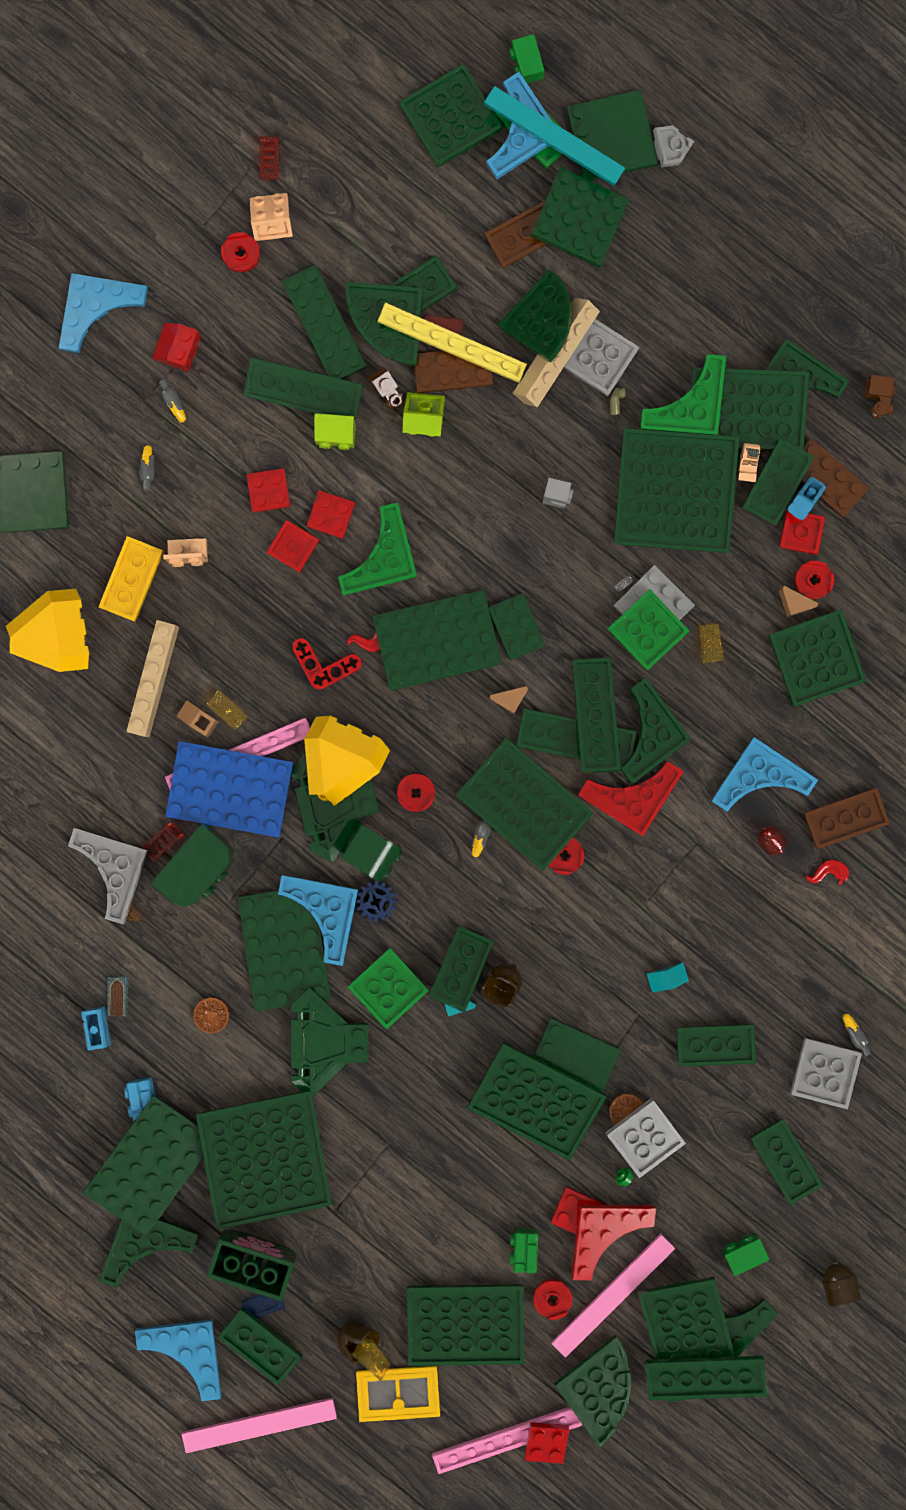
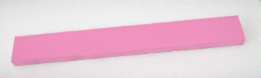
[165,718,310,789]
[552,1233,675,1358]
[182,1397,337,1453]
[432,1407,583,1474]

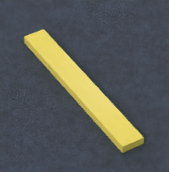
[378,303,527,383]

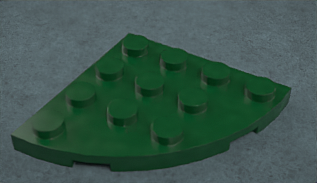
[498,270,573,363]
[346,282,423,366]
[554,1335,631,1448]

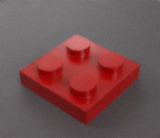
[246,468,291,513]
[307,490,355,539]
[779,509,825,555]
[266,520,319,573]
[550,1186,602,1234]
[524,1422,569,1464]

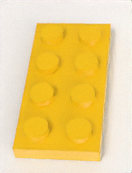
[99,536,164,622]

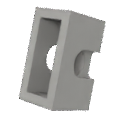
[542,478,574,509]

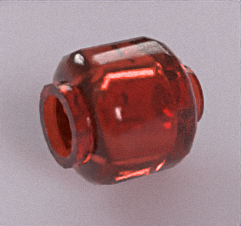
[758,826,787,855]

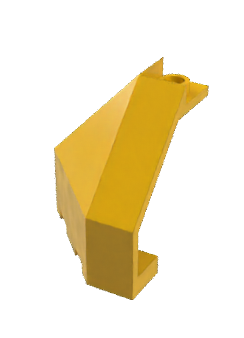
[6,589,89,672]
[304,716,390,806]

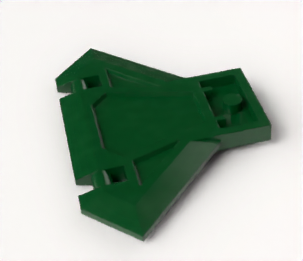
[291,753,379,863]
[291,987,368,1097]

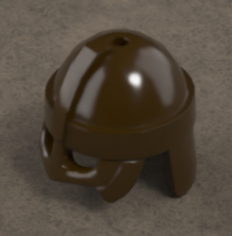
[482,963,522,1007]
[822,1261,861,1306]
[336,1322,380,1364]

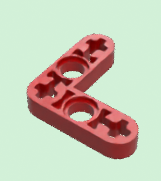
[293,638,362,690]

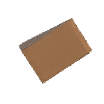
[779,586,819,617]
[489,686,528,714]

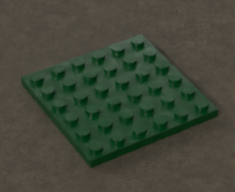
[614,428,740,553]
[196,1090,332,1230]

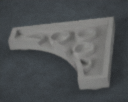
[68,828,148,924]

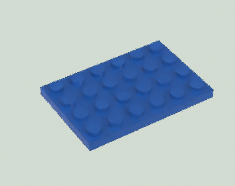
[165,741,293,838]

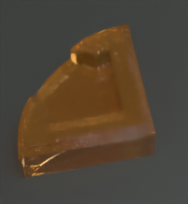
[126,903,143,922]

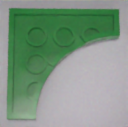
[640,354,726,435]
[338,502,417,596]

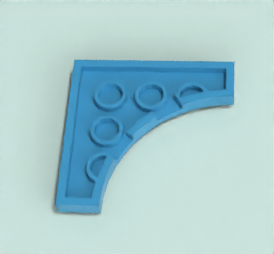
[486,72,552,179]
[59,273,148,353]
[711,737,818,812]
[278,875,358,966]
[135,1319,222,1401]

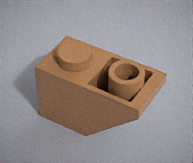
[177,700,219,737]

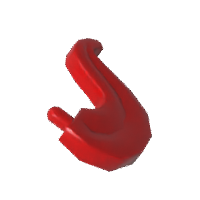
[347,632,380,653]
[805,859,849,885]

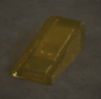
[699,624,724,664]
[206,690,248,730]
[353,1339,390,1381]

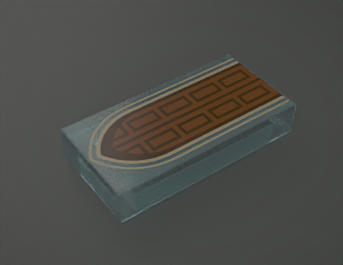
[107,977,128,1016]

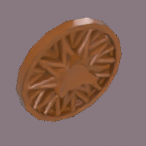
[193,997,229,1034]
[609,1094,643,1125]

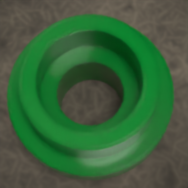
[616,1167,634,1187]

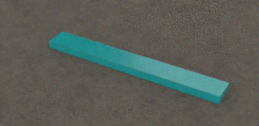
[484,86,625,186]

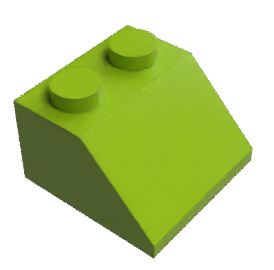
[403,392,445,437]
[314,414,356,450]

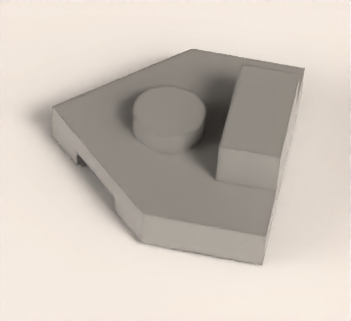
[653,125,694,167]

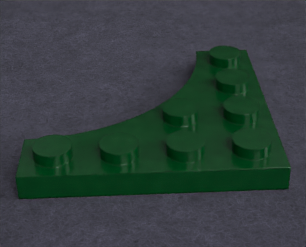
[765,338,849,399]
[620,678,691,785]
[99,1218,199,1288]
[725,1298,778,1356]

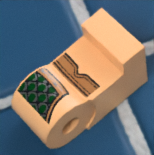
[736,443,760,482]

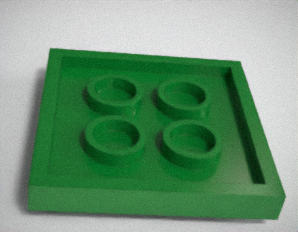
[607,589,689,671]
[348,947,429,1030]

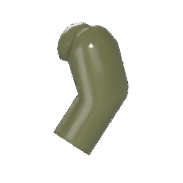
[610,387,626,415]

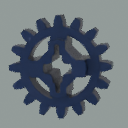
[356,880,398,922]

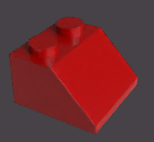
[152,323,201,372]

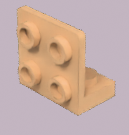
[250,193,293,241]
[163,538,208,567]

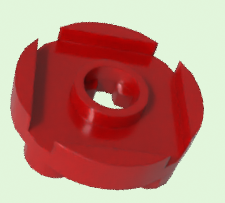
[221,232,260,273]
[794,561,834,600]
[397,774,435,812]
[549,838,584,875]
[533,1279,572,1320]

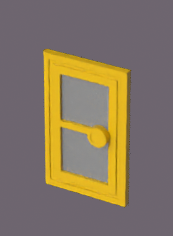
[356,1366,440,1422]

